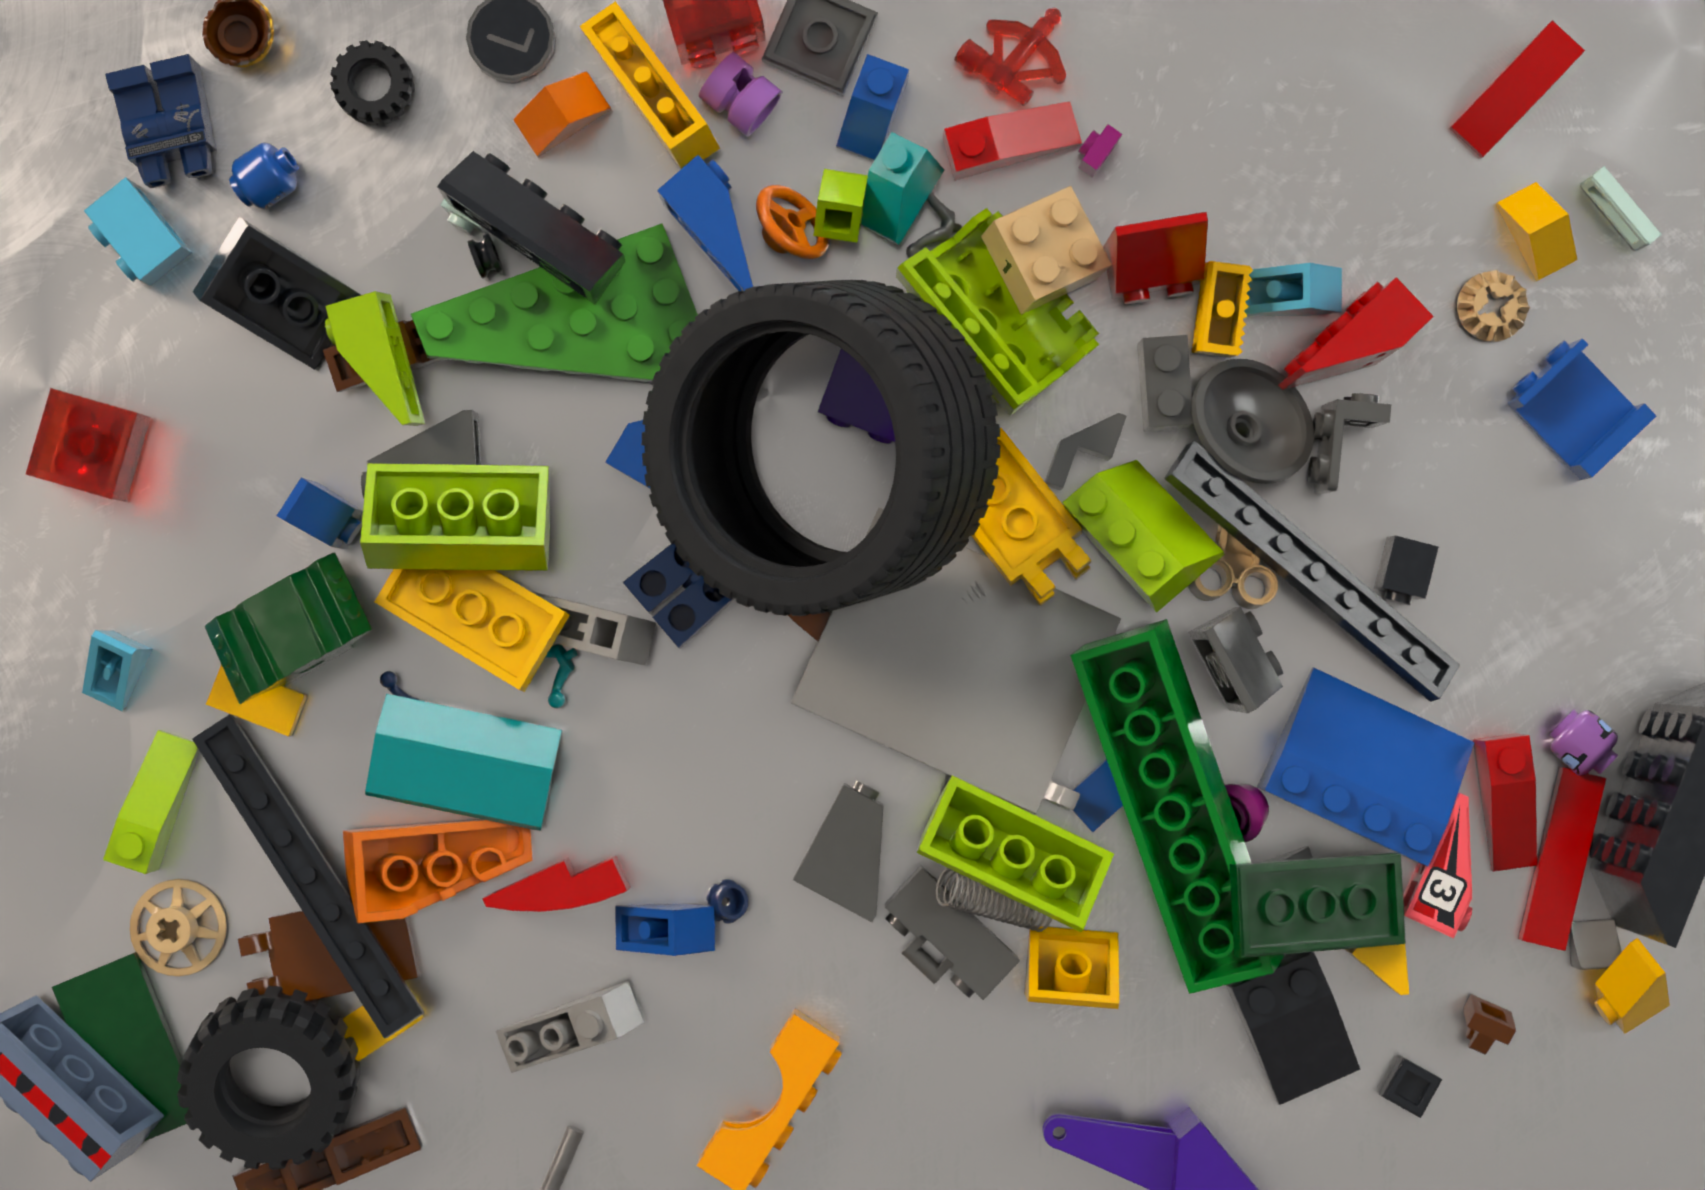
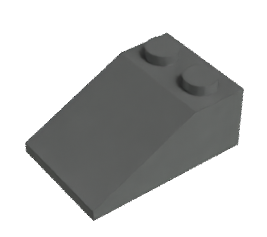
[1188,607,1283,713]

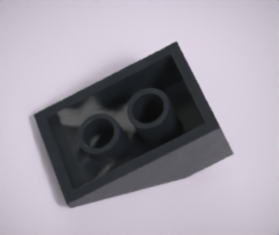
[193,217,361,370]
[1226,952,1361,1105]

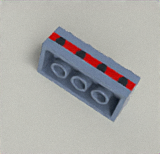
[0,995,164,1182]

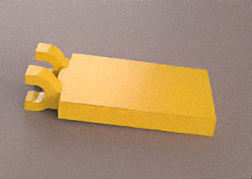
[972,428,1091,606]

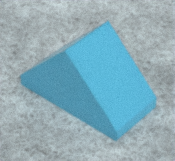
[82,630,153,711]

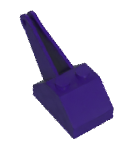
[1042,1107,1259,1190]

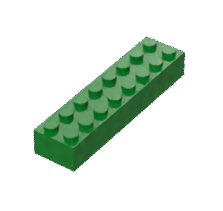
[1070,619,1284,994]

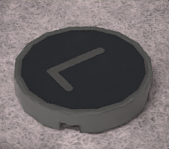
[466,0,556,83]

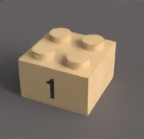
[981,186,1112,315]

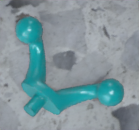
[546,644,578,708]

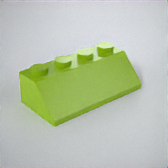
[360,463,550,571]
[917,775,1114,932]

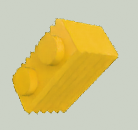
[1191,261,1253,358]

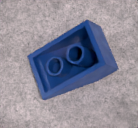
[657,155,753,291]

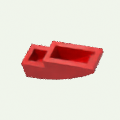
[1449,20,1585,158]
[482,855,631,912]

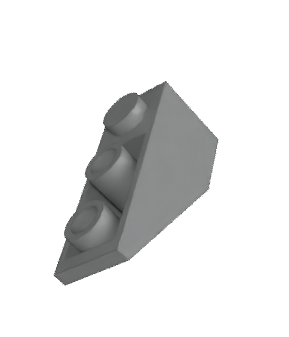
[496,982,644,1073]

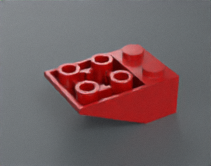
[1278,277,1434,390]

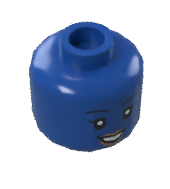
[229,142,299,209]

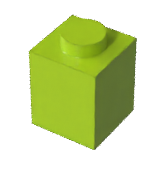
[813,169,868,243]

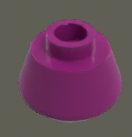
[1225,784,1269,842]

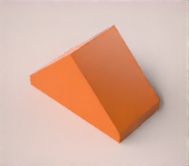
[513,71,612,157]

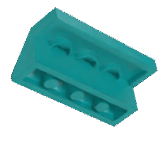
[365,694,562,831]

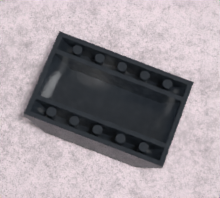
[1589,682,1705,948]

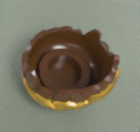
[202,0,274,68]

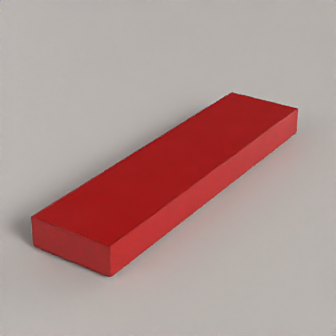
[1518,767,1607,951]

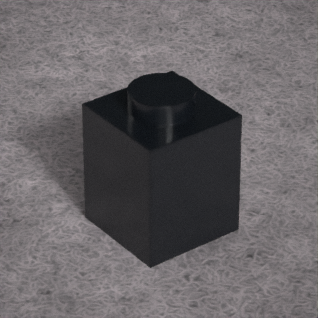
[1374,535,1439,606]

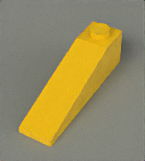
[580,1,720,169]

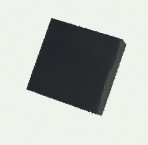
[1379,1055,1442,1118]

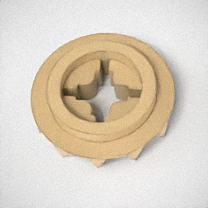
[1457,270,1530,342]

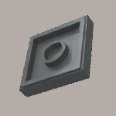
[762,0,878,96]

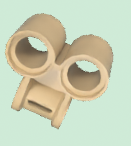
[1189,524,1278,609]

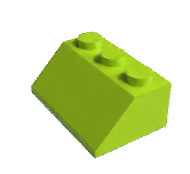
[1062,460,1225,613]

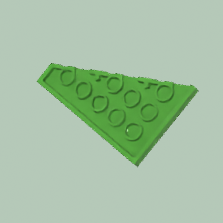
[411,223,698,382]

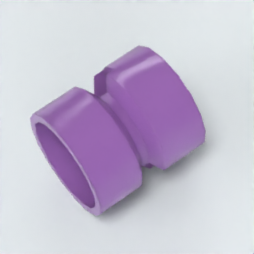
[698,52,783,136]

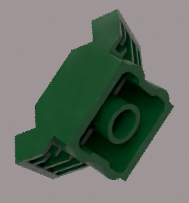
[204,552,372,704]

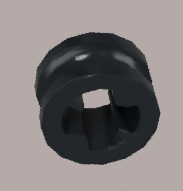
[468,233,503,279]

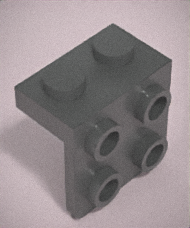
[1308,393,1392,494]

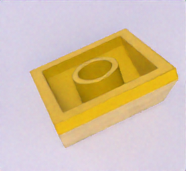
[1024,926,1119,1009]

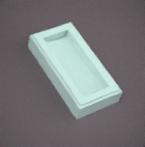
[1580,166,1662,251]

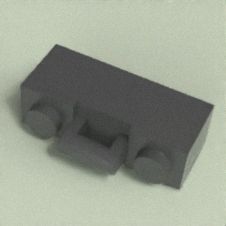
[885,865,1020,1000]

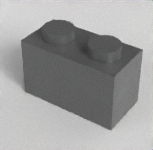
[1137,335,1194,432]

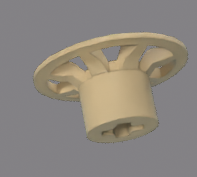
[130,879,227,976]

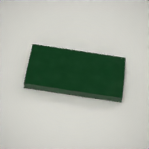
[1230,853,1406,958]
[52,952,189,1141]

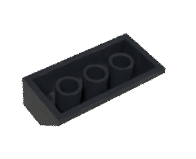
[437,151,625,305]

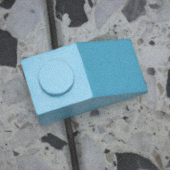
[1244,263,1342,316]

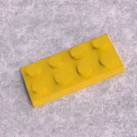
[374,569,570,692]

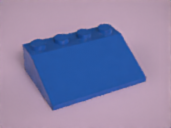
[1257,667,1475,866]

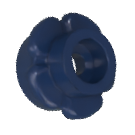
[706,879,748,924]

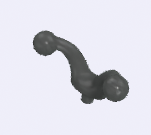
[906,187,962,258]

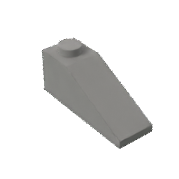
[531,591,656,666]

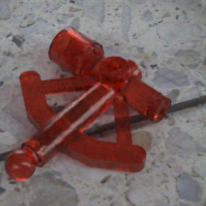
[954,7,1066,106]

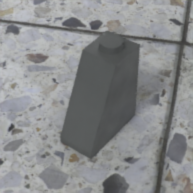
[361,410,481,498]
[793,780,884,922]

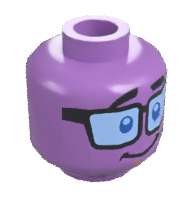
[1549,709,1618,775]

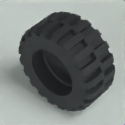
[177,986,360,1170]

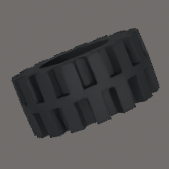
[330,40,415,126]

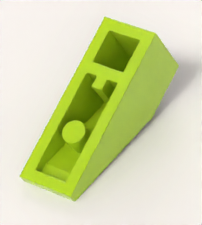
[325,291,425,426]
[103,730,199,874]

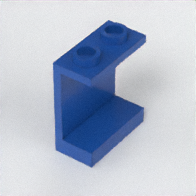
[1507,338,1657,480]

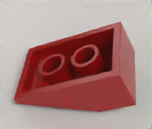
[1103,212,1208,304]

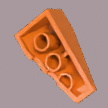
[343,819,532,923]

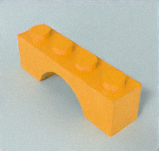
[697,1008,842,1190]

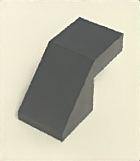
[1044,413,1127,490]

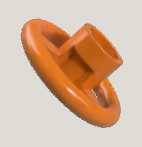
[756,185,830,259]

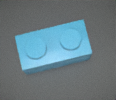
[84,177,192,286]

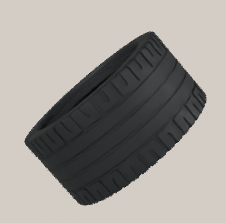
[641,280,1000,616]

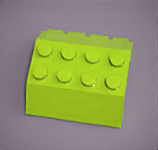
[896,208,1100,416]

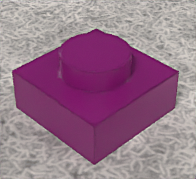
[1078,124,1122,178]

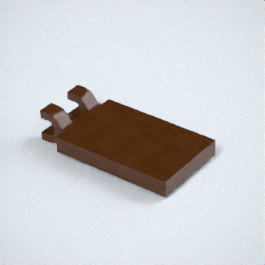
[238,910,420,1001]

